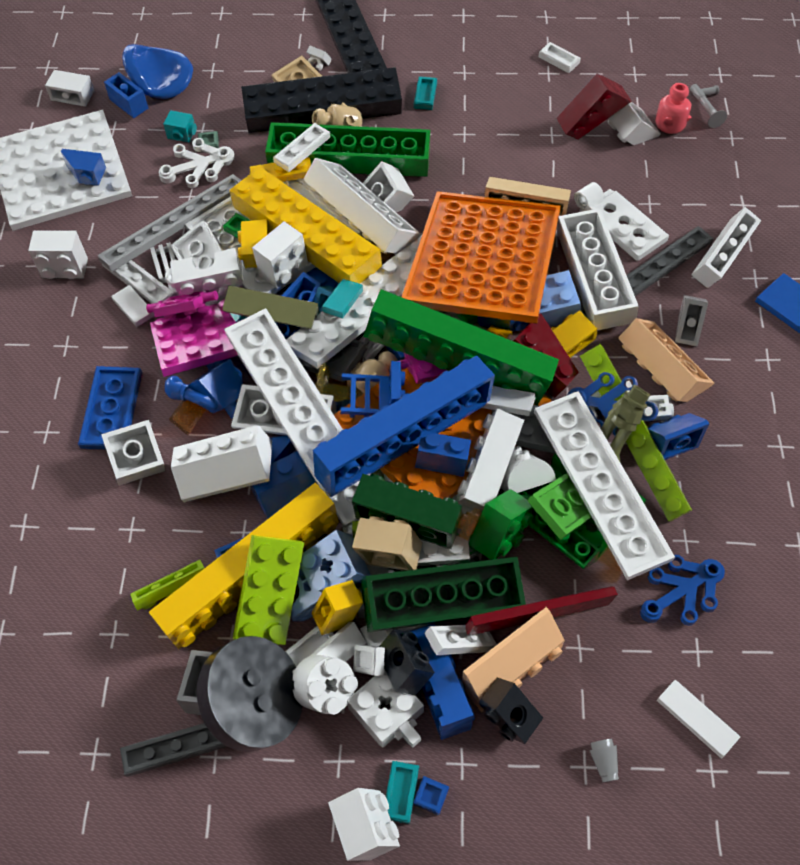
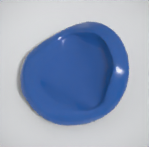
[122,44,193,99]

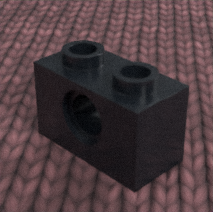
[379,629,434,696]
[479,677,543,744]

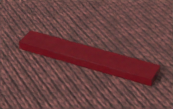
[465,586,618,636]

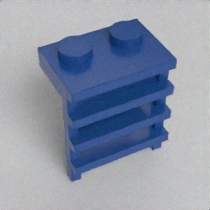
[340,361,405,418]

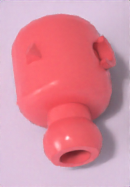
[655,83,692,134]

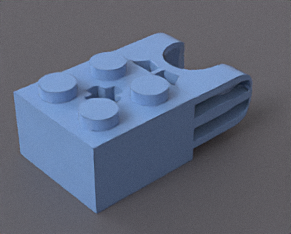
[291,530,371,621]

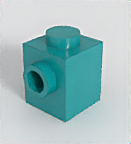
[163,110,197,143]

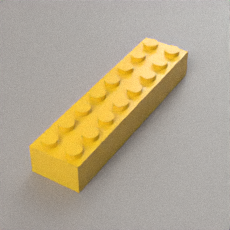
[229,167,382,284]
[149,482,339,650]

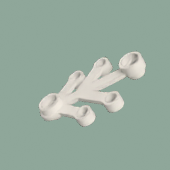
[159,138,234,188]

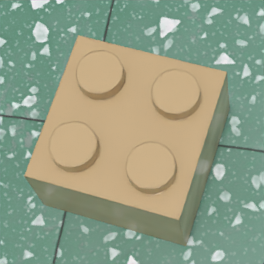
[352,516,423,571]

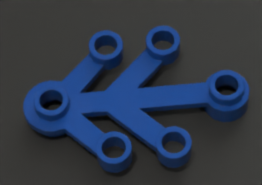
[567,372,658,436]
[640,555,725,626]

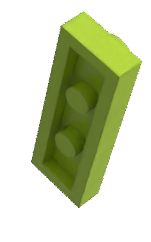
[131,560,204,611]

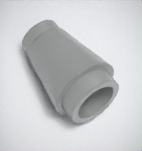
[590,739,619,782]

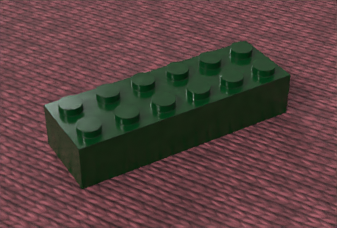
[360,557,526,633]

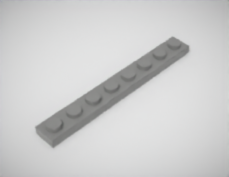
[98,174,242,272]

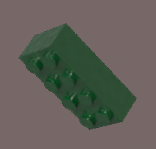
[352,474,462,549]

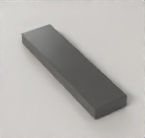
[120,723,228,777]

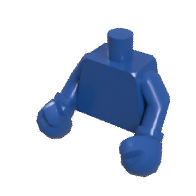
[165,359,243,419]

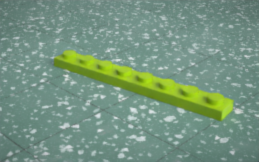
[580,344,692,522]

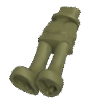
[600,385,650,462]

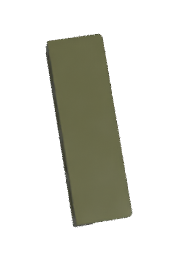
[222,285,319,329]

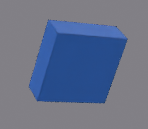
[413,776,449,815]

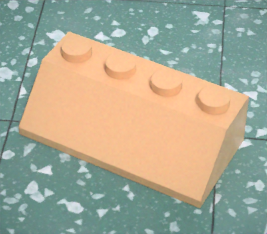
[618,318,714,402]
[462,607,565,712]

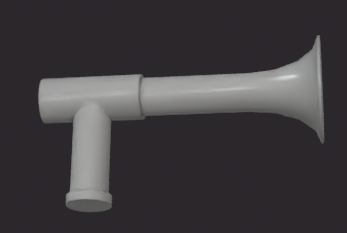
[690,84,727,128]

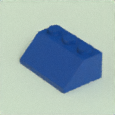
[250,451,319,519]

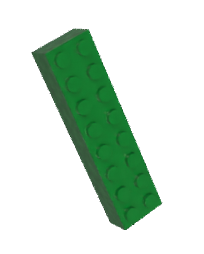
[265,123,431,177]
[364,289,559,406]

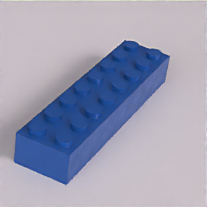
[313,355,495,497]

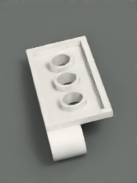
[574,182,669,261]

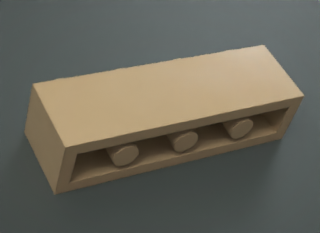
[484,177,571,216]

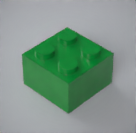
[468,489,534,560]

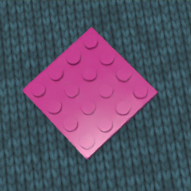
[150,300,238,377]

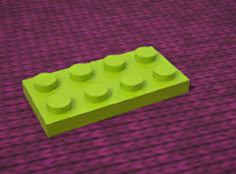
[233,535,304,645]

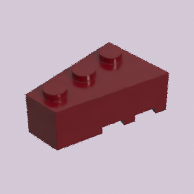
[556,73,632,140]
[514,313,579,398]

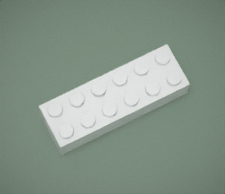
[303,158,421,255]
[557,208,639,330]

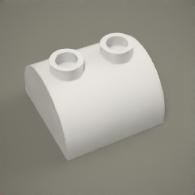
[500,446,556,493]

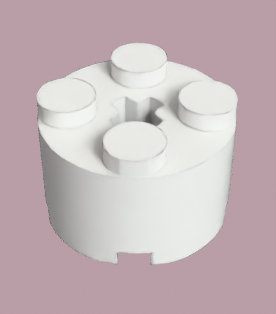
[292,655,358,715]

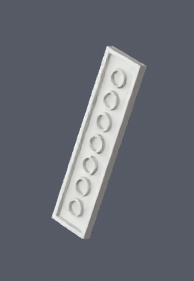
[534,391,675,580]

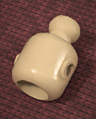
[312,102,362,127]
[347,351,398,399]

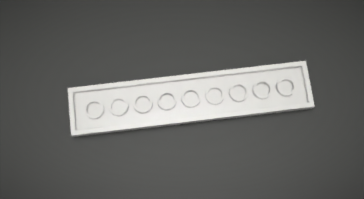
[286,235,422,369]
[224,308,370,528]

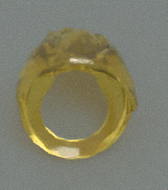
[314,363,358,402]

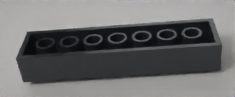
[241,67,402,133]

